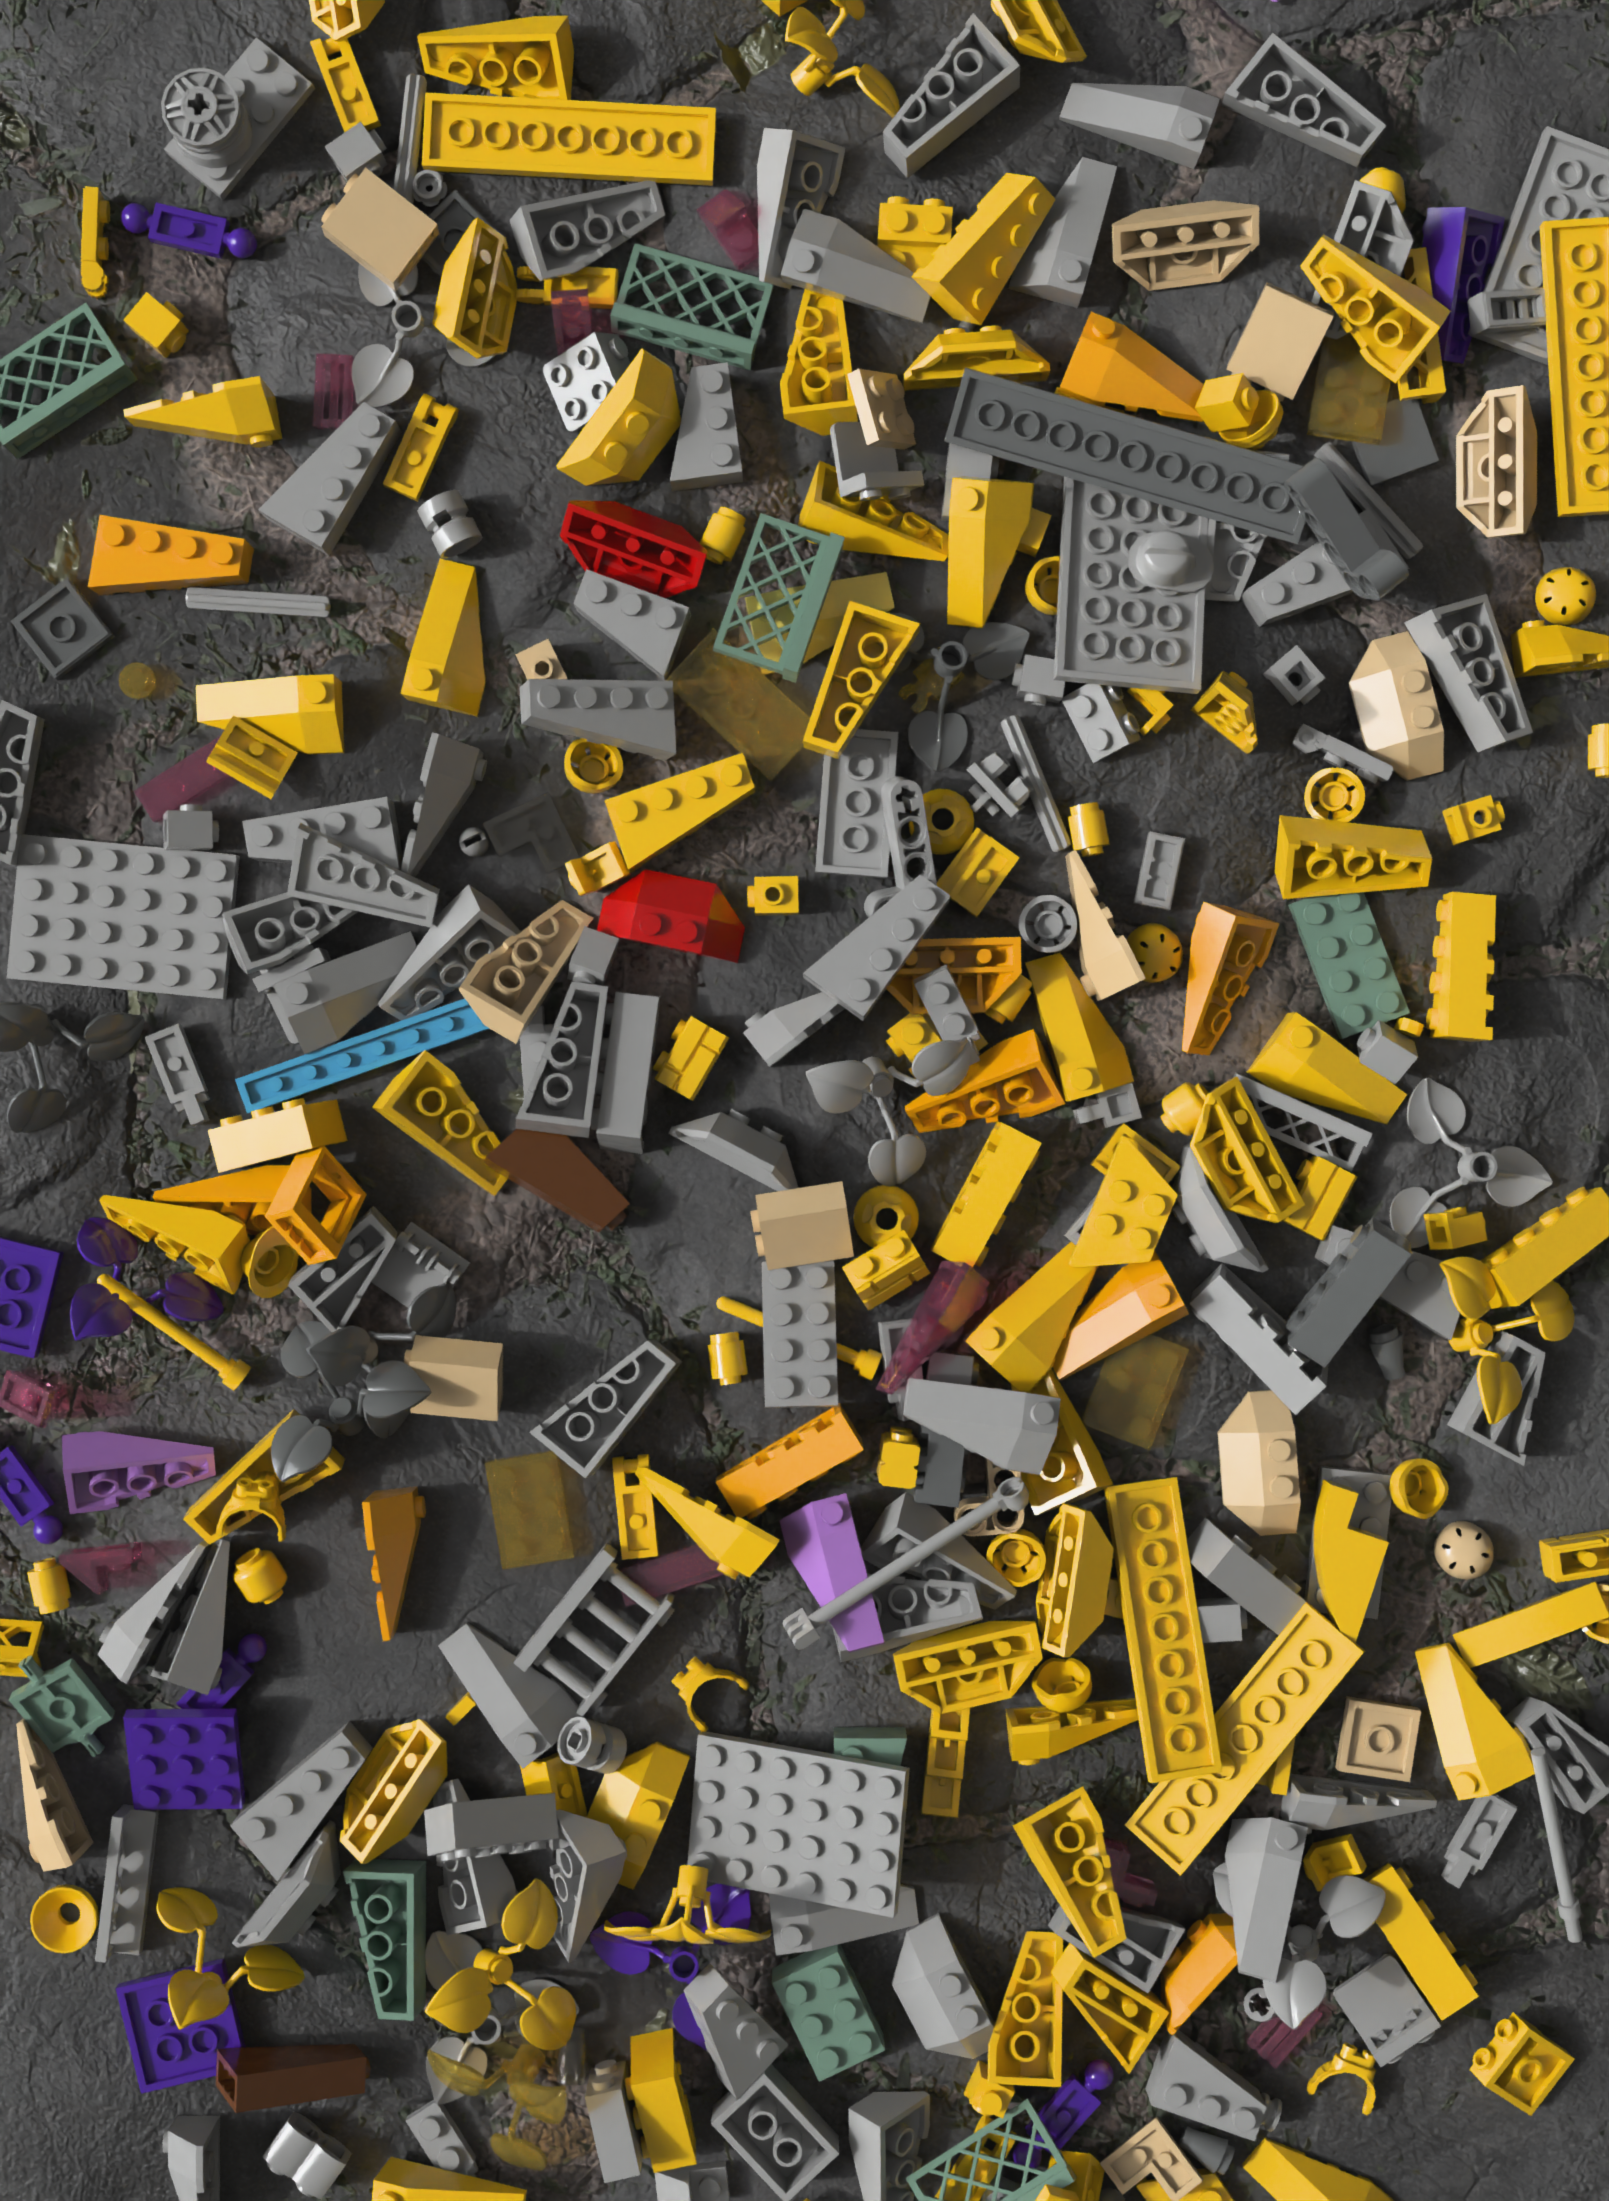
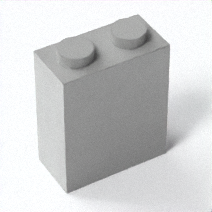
[585,2060,643,2183]

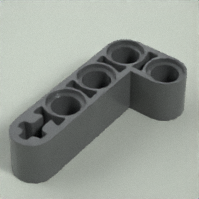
[1284,457,1409,601]

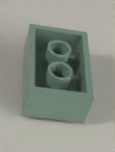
[772,1944,885,2082]

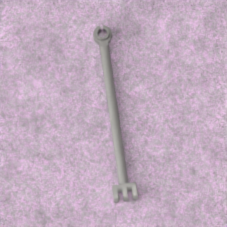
[783,1477,1029,1650]

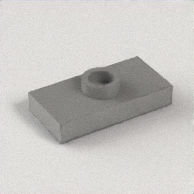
[1134,831,1185,911]

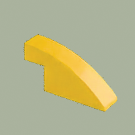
[1314,1479,1389,1643]

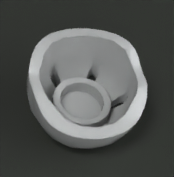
[1018,895,1078,953]

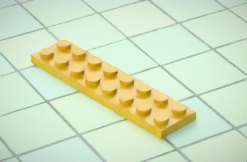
[422,93,717,186]
[1539,217,1609,517]
[1104,1477,1223,1783]
[1125,1602,1365,1876]

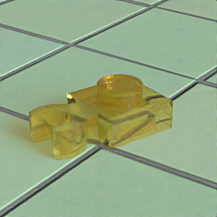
[898,647,965,714]

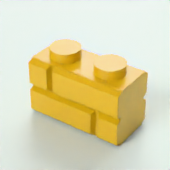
[653,1016,729,1101]
[1282,1156,1357,1241]
[842,1230,930,1311]
[877,1427,920,1489]
[1539,1529,1609,1583]

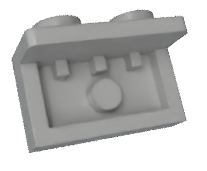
[1061,684,1141,763]

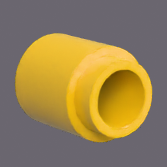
[700,507,746,565]
[1588,724,1609,778]
[1068,802,1110,857]
[985,975,1033,1024]
[707,1331,748,1385]
[27,1557,71,1614]

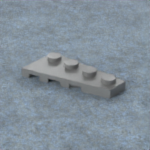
[287,823,440,928]

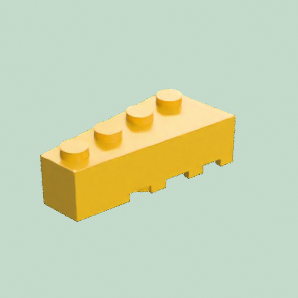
[911,173,1056,325]
[1481,1187,1609,1309]

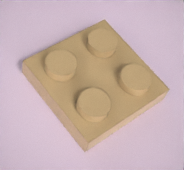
[847,369,916,450]
[1335,1696,1421,1782]

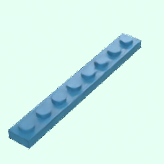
[235,998,490,1113]

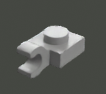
[1073,1083,1142,1128]

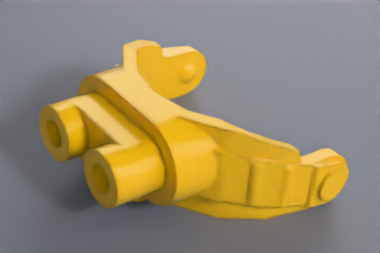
[216,1477,287,1542]
[671,1656,750,1732]
[1307,2042,1376,2115]

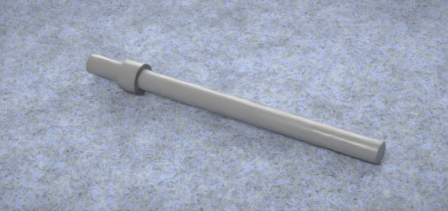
[1530,1748,1583,1943]

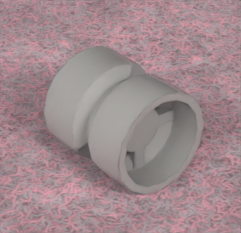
[417,490,483,559]
[558,1716,627,1774]

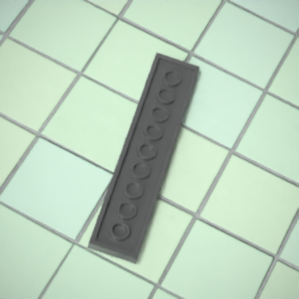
[944,367,1306,544]

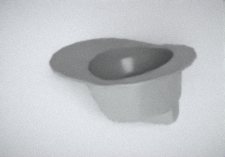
[1127,530,1214,592]

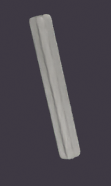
[394,74,427,204]
[1314,442,1423,559]
[185,587,331,618]
[1001,715,1071,852]

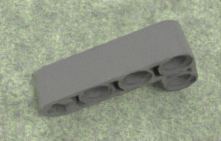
[864,776,937,917]

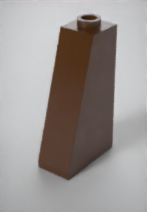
[484,1129,630,1232]
[216,2044,370,2113]

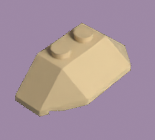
[1112,200,1259,291]
[1456,385,1537,538]
[1349,631,1444,781]
[1217,1390,1301,1536]

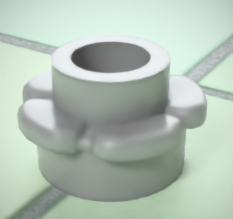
[413,170,447,207]

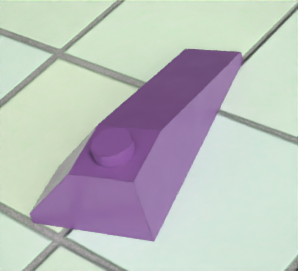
[62,1431,216,1514]

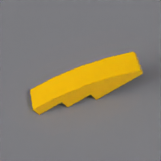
[1453,1581,1609,1668]
[921,1708,970,1818]

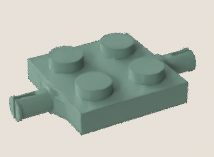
[9,1655,115,1757]

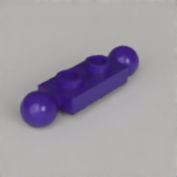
[121,202,257,259]
[0,1445,63,1544]
[176,1633,267,1709]
[1013,2059,1114,2168]

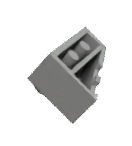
[670,362,743,492]
[573,569,691,681]
[288,1206,398,1332]
[1447,1331,1545,1466]
[1187,1517,1306,1635]
[1504,1696,1609,1814]
[1048,1905,1185,1993]
[683,1963,789,2100]
[1145,2029,1267,2141]

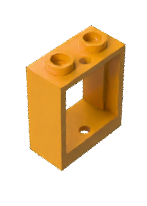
[265,1145,367,1265]

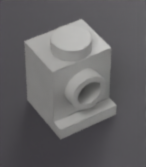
[1262,645,1325,706]

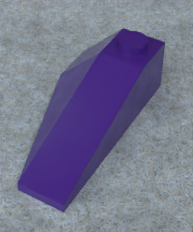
[1422,207,1505,364]

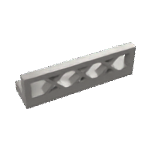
[1233,1072,1373,1172]
[95,1804,159,1963]

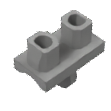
[967,751,1034,818]

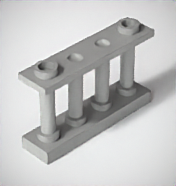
[514,1542,675,1717]

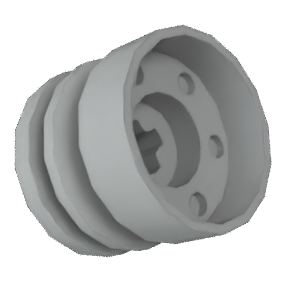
[161,68,253,168]

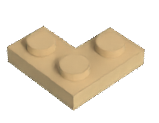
[1100,2116,1203,2201]

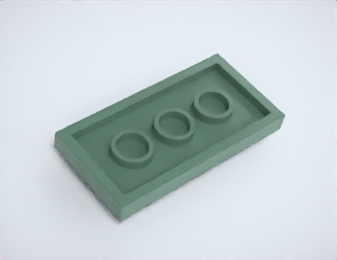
[1288,892,1410,1039]

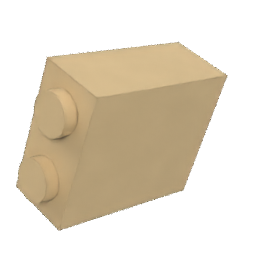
[321,168,439,292]
[1227,282,1334,401]
[750,1181,854,1270]
[404,1335,503,1421]

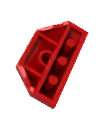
[560,500,708,598]
[597,869,745,963]

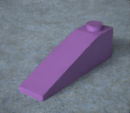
[780,1493,885,1653]

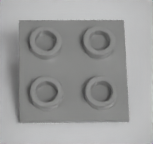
[371,1222,470,1308]

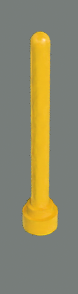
[97,1274,251,1391]
[716,1296,882,1381]

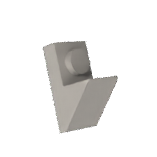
[655,2161,730,2201]

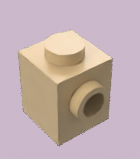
[515,639,568,680]

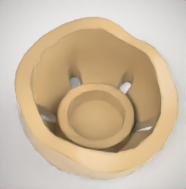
[1434,1521,1494,1580]

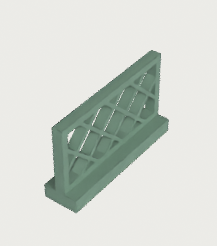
[610,243,774,371]
[0,303,138,459]
[713,513,845,683]
[906,2098,1077,2201]

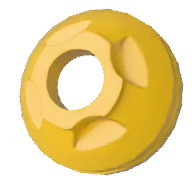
[1218,390,1283,450]
[908,789,974,855]
[853,1185,919,1248]
[30,1884,99,1953]

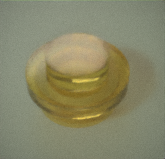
[119,662,156,699]

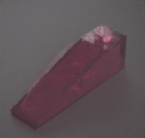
[876,1261,989,1395]

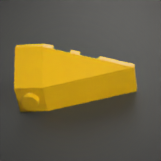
[947,476,1034,628]
[1191,670,1258,754]
[196,674,344,755]
[1006,1698,1139,1765]

